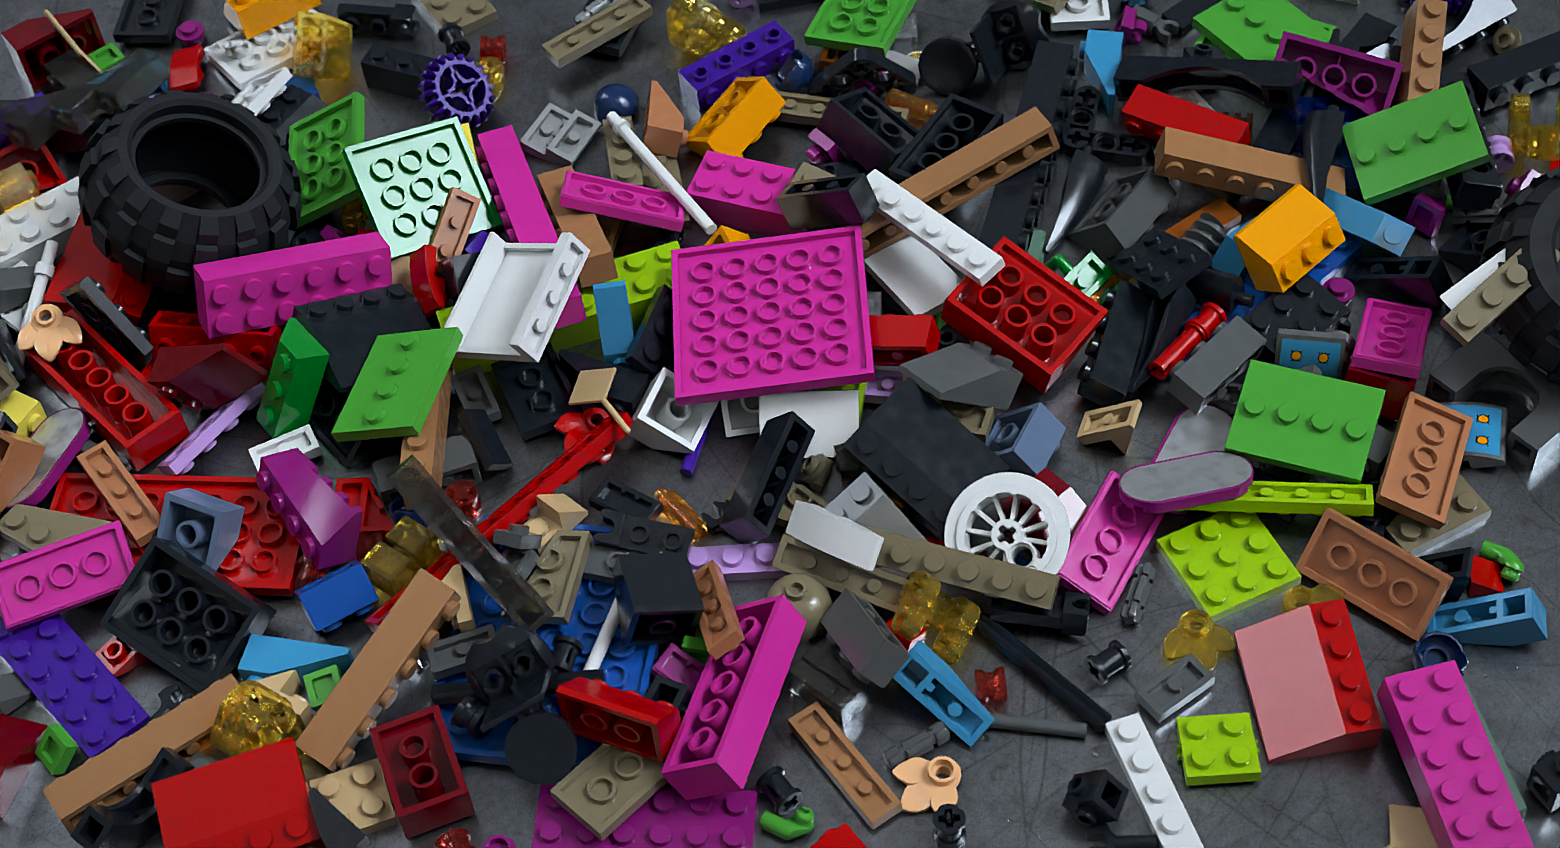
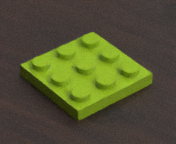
[1156,511,1302,624]

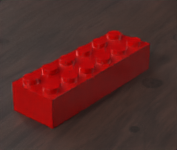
[23,309,190,472]

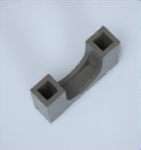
[1425,332,1560,470]

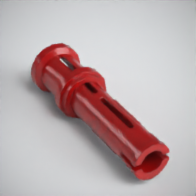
[1149,302,1227,380]

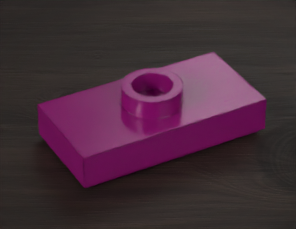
[650,643,705,698]

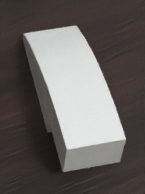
[785,500,884,571]

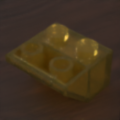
[292,11,353,82]

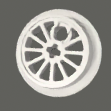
[944,472,1070,598]

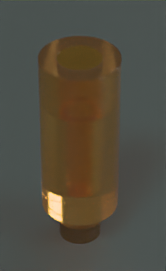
[885,88,938,122]
[654,487,709,543]

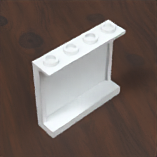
[444,232,591,362]

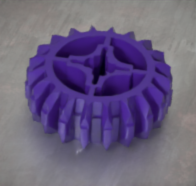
[417,53,496,130]

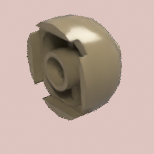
[766,573,833,644]

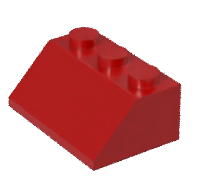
[556,676,681,764]

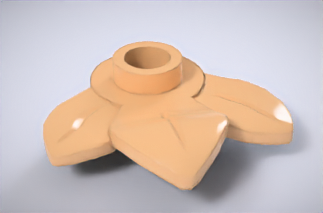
[18,304,83,362]
[892,756,961,814]

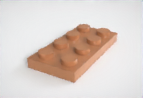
[1374,391,1474,530]
[1295,507,1454,641]

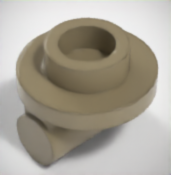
[1492,26,1523,54]
[800,453,834,492]

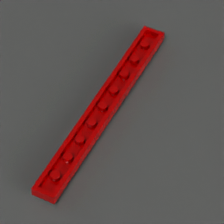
[364,412,634,632]

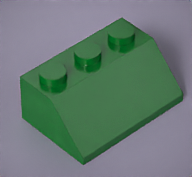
[256,317,330,438]

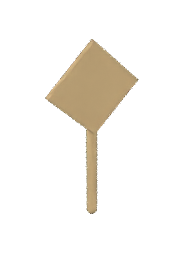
[43,9,105,80]
[568,367,631,434]
[1385,804,1438,848]

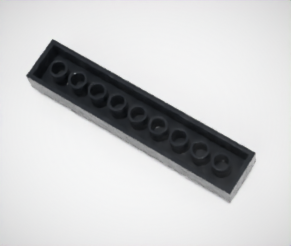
[979,40,1078,252]

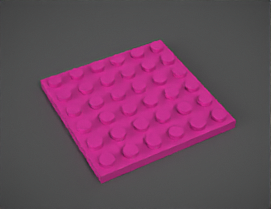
[671,225,875,406]

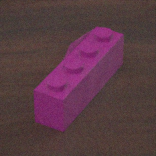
[1274,31,1404,115]
[256,448,363,570]

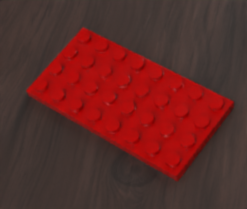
[49,473,303,596]

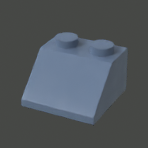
[984,402,1066,477]
[157,488,245,571]

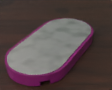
[1151,405,1233,514]
[2,407,91,514]
[1118,451,1254,514]

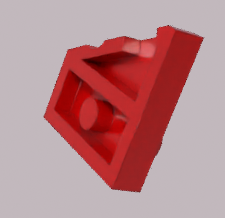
[335,477,396,539]

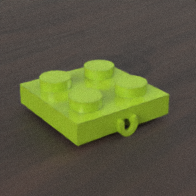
[1176,712,1261,786]

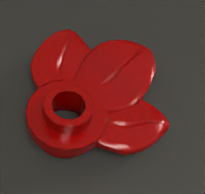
[554,407,615,465]

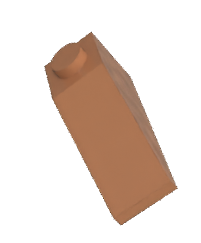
[642,80,688,158]
[0,429,46,513]

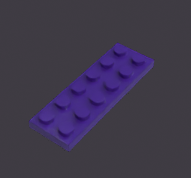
[0,614,150,759]

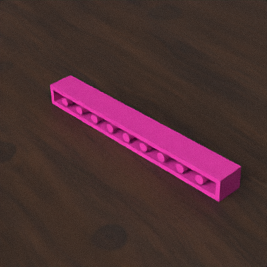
[475,125,587,330]

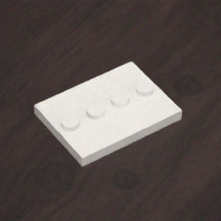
[203,8,343,91]

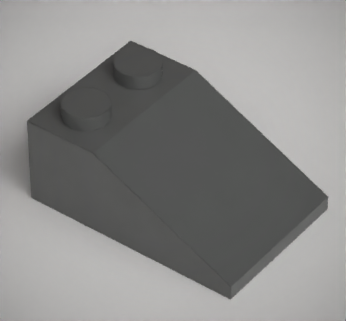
[898,341,1023,410]
[824,472,928,580]

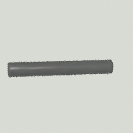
[989,713,1087,738]

